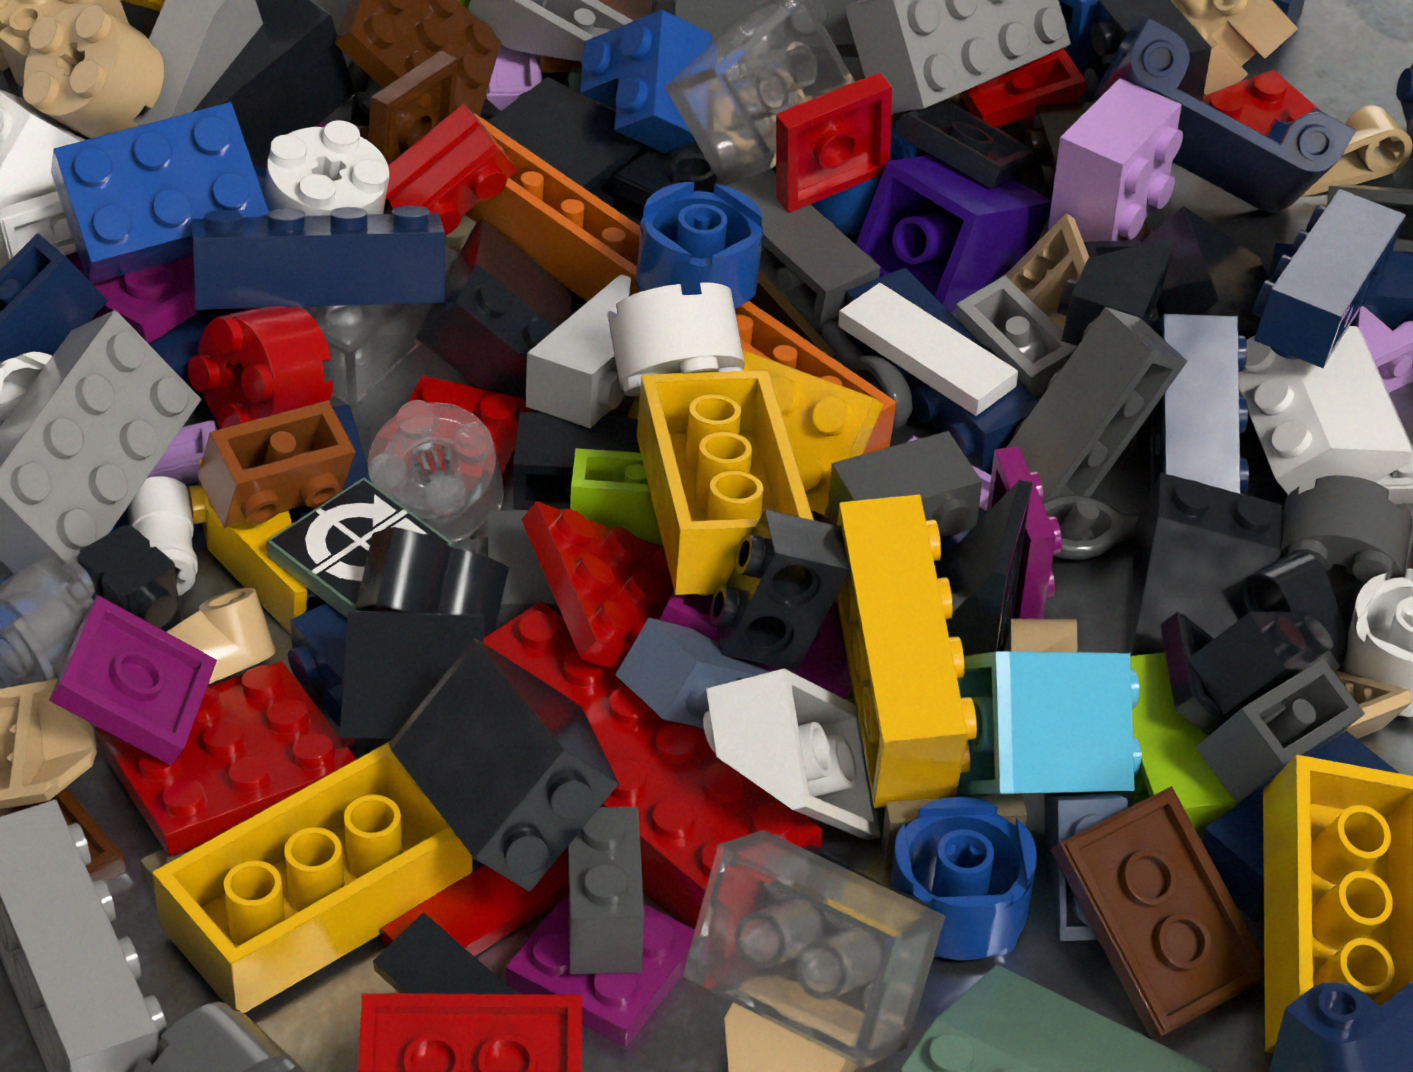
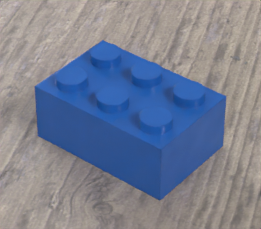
[51,102,269,284]

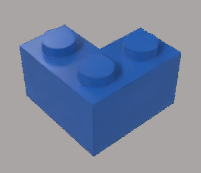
[580,9,712,153]

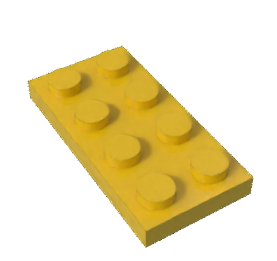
[627,350,884,521]

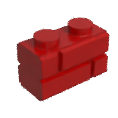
[386,103,518,236]

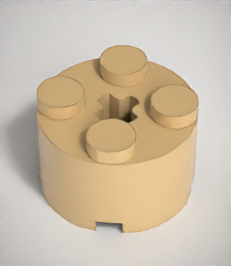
[23,3,164,139]

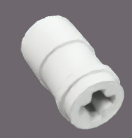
[127,476,198,596]

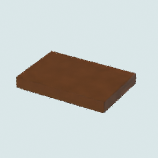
[1050,786,1264,1040]

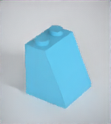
[956,651,1142,795]

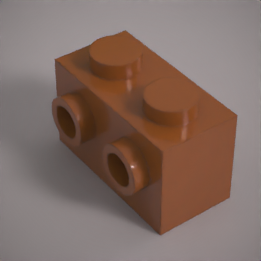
[198,400,356,528]

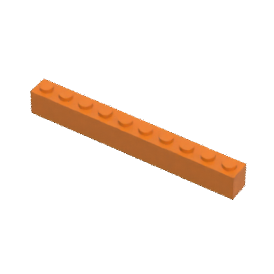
[464,113,897,455]

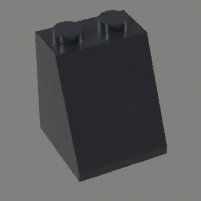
[389,637,619,892]

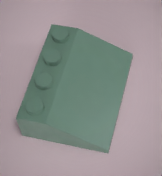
[900,964,1218,1072]

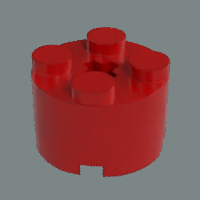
[188,306,333,429]

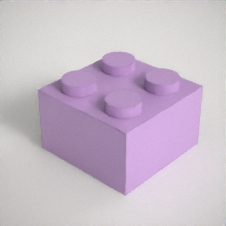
[1048,78,1183,242]

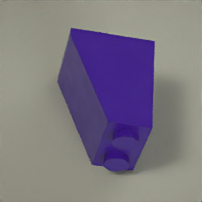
[856,155,1052,313]

